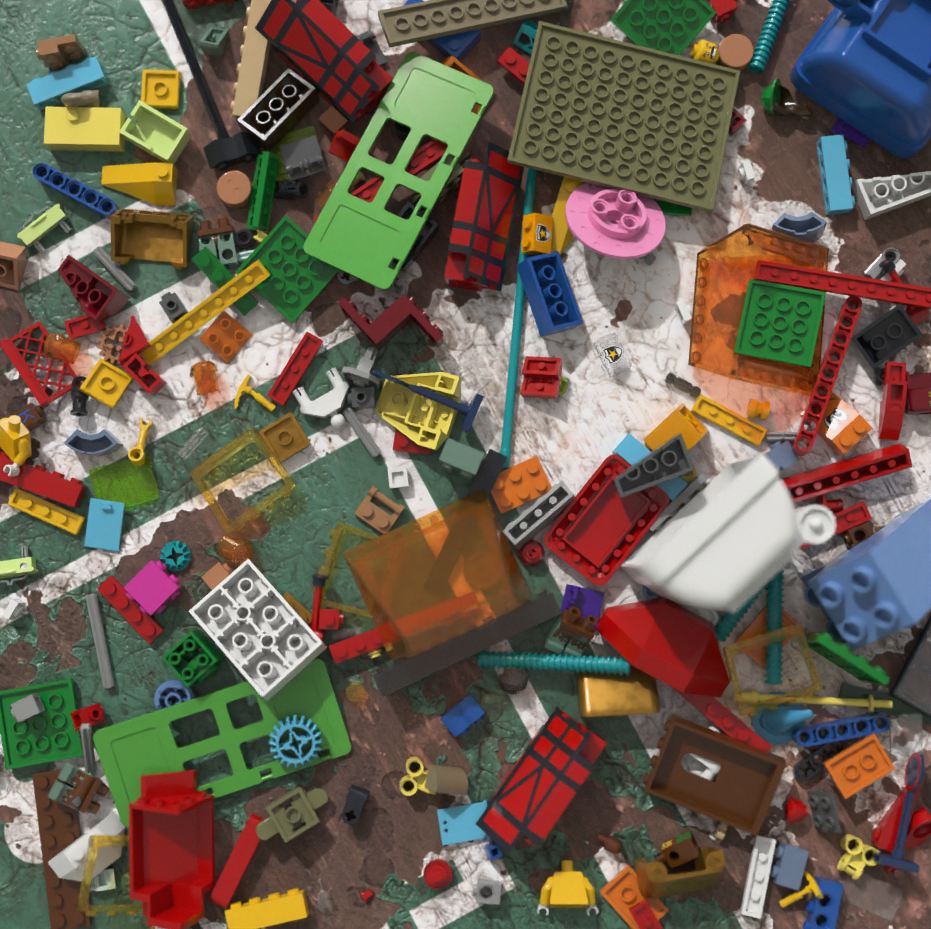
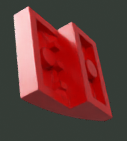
[520,356,562,399]

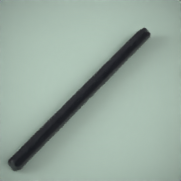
[162,0,229,139]

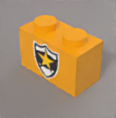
[521,213,553,256]

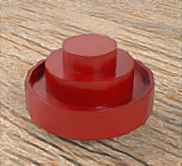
[423,858,452,889]

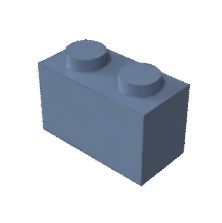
[771,842,809,890]

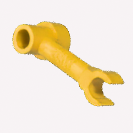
[128,417,153,466]

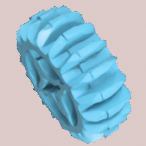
[269,714,322,768]

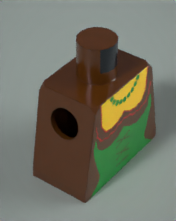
[653,829,700,868]

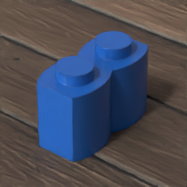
[440,693,485,737]

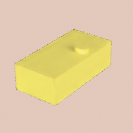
[44,107,126,152]

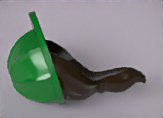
[761,78,813,117]

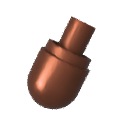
[596,832,623,855]

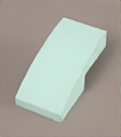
[86,868,116,892]

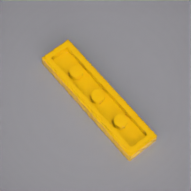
[691,394,768,447]
[7,487,86,535]

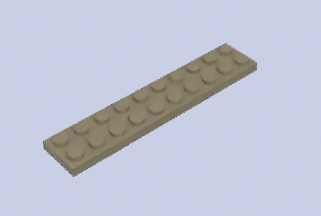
[378,0,567,48]

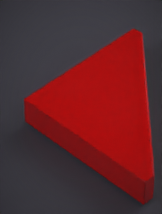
[118,315,151,364]

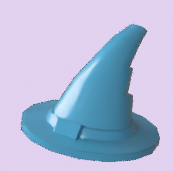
[751,692,814,745]

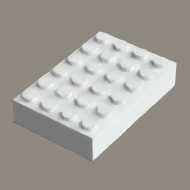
[189,559,327,701]

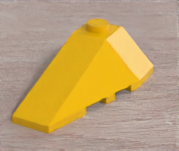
[101,163,178,206]
[551,177,585,255]

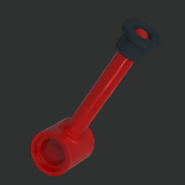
[879,257,930,326]
[311,574,328,643]

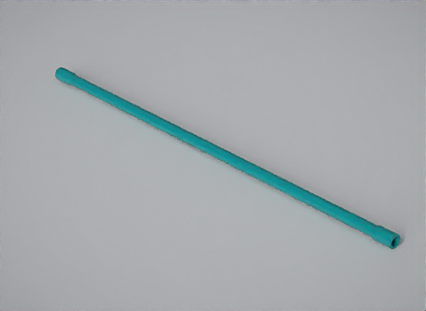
[499,168,537,468]

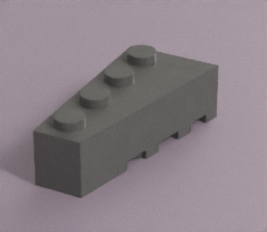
[612,433,695,498]

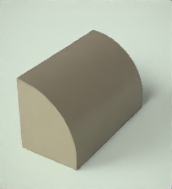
[424,764,468,795]

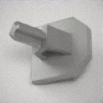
[342,346,381,390]

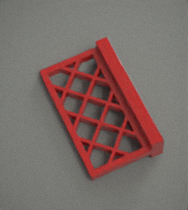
[0,321,82,409]

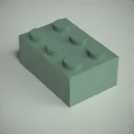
[439,438,485,481]

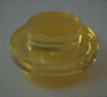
[346,682,365,702]

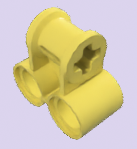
[399,756,435,796]
[837,834,879,880]

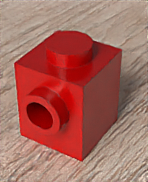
[708,0,738,24]
[319,609,344,629]
[70,703,105,731]

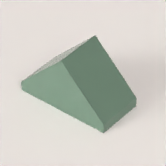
[199,27,228,58]

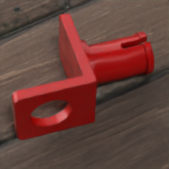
[815,493,844,511]

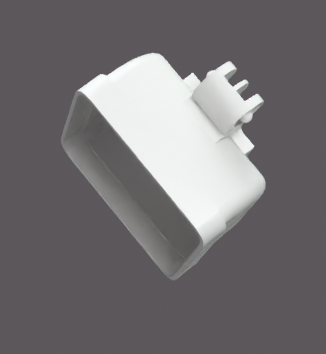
[622,452,836,613]

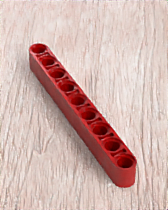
[792,296,862,456]

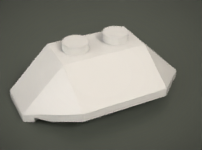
[48,811,125,882]

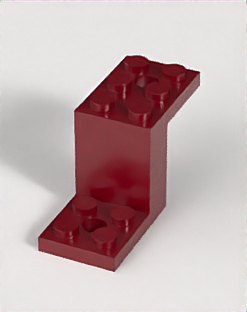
[338,294,444,350]

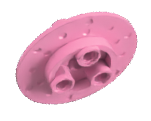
[565,182,666,259]

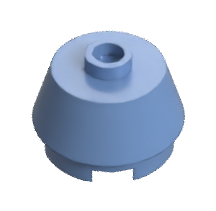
[154,680,194,710]

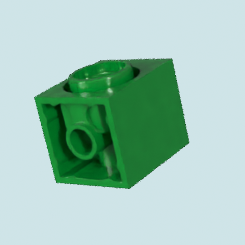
[161,630,225,687]

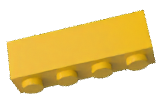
[225,888,309,929]

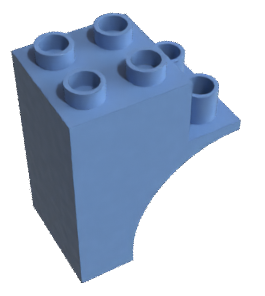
[801,499,931,651]

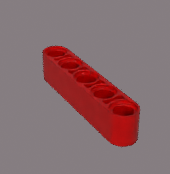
[208,813,264,910]

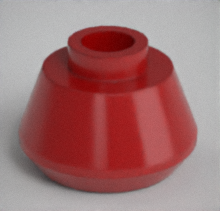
[519,540,545,566]
[784,796,807,824]

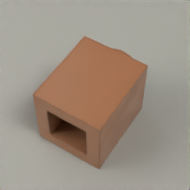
[201,562,233,590]

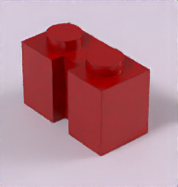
[122,353,167,396]

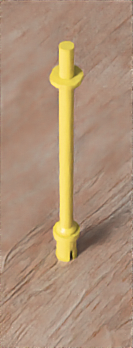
[733,689,892,712]

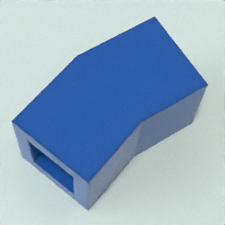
[484,842,503,860]

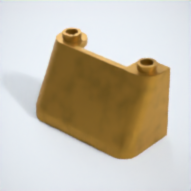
[110,209,193,269]
[576,665,660,717]
[634,846,725,899]

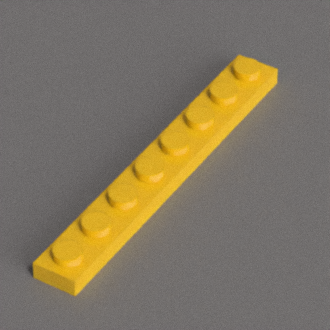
[140,259,271,365]

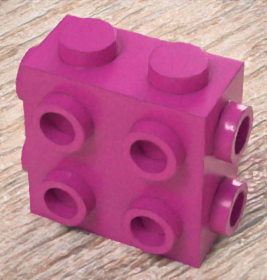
[124,560,182,615]

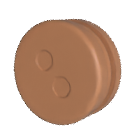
[717,34,753,71]
[217,171,253,208]

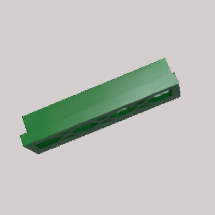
[246,151,280,231]

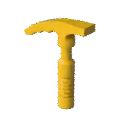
[234,374,276,412]
[779,870,823,908]

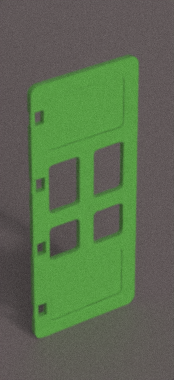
[303,52,494,290]
[93,658,351,827]

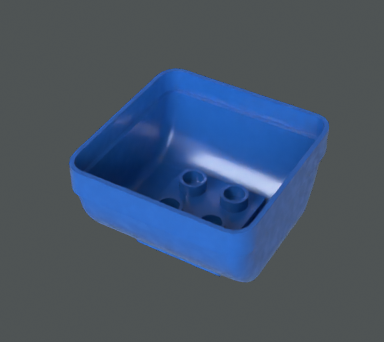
[790,0,931,159]

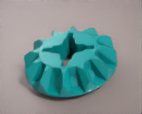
[160,541,191,572]

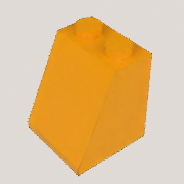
[643,403,709,452]

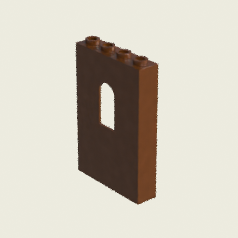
[642,715,787,836]

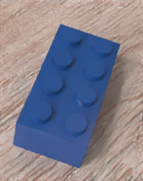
[516,251,583,337]

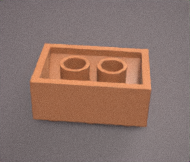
[0,241,27,290]

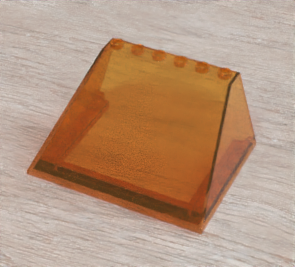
[688,223,829,396]
[343,489,532,660]

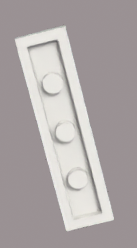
[740,835,776,919]

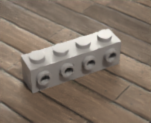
[503,481,575,550]

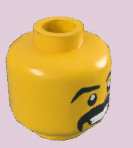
[690,40,719,64]

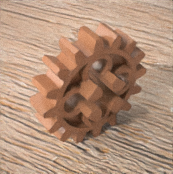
[97,324,129,365]

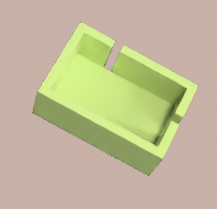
[119,100,192,164]

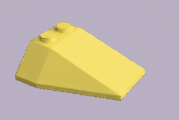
[374,372,461,450]

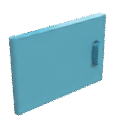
[84,498,125,552]
[437,800,490,846]

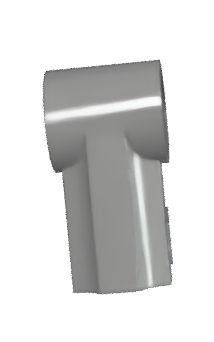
[863,247,900,280]

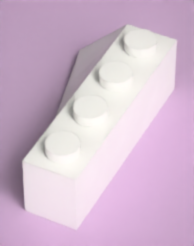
[856,171,931,220]

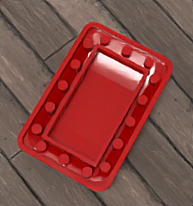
[544,454,669,586]

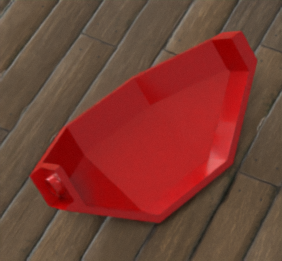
[596,597,730,698]

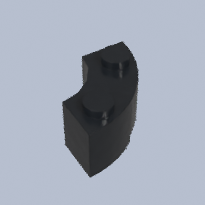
[203,132,261,171]

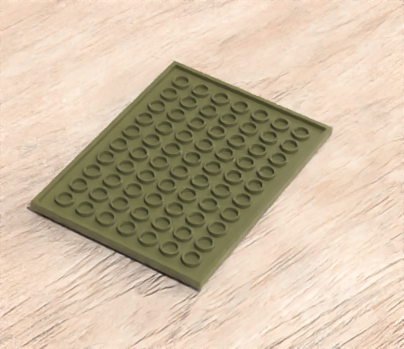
[507,21,740,212]

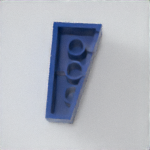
[403,0,481,61]

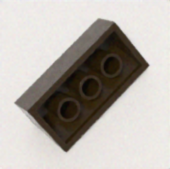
[237,68,320,152]

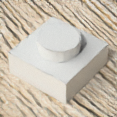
[738,160,755,185]
[675,301,693,325]
[388,467,409,489]
[2,599,24,620]

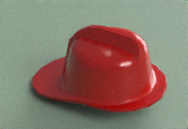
[904,807,931,849]

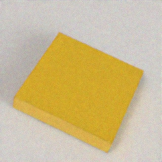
[141,70,181,109]
[79,358,133,410]

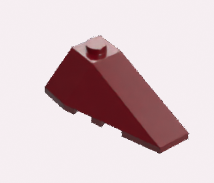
[57,254,130,322]

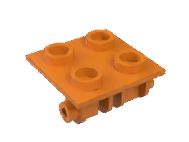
[199,310,252,363]

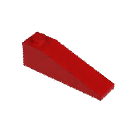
[871,779,923,852]

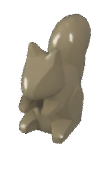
[61,90,101,108]

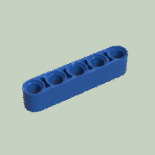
[33,163,119,219]
[792,712,890,747]

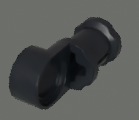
[274,180,308,199]
[70,376,89,417]

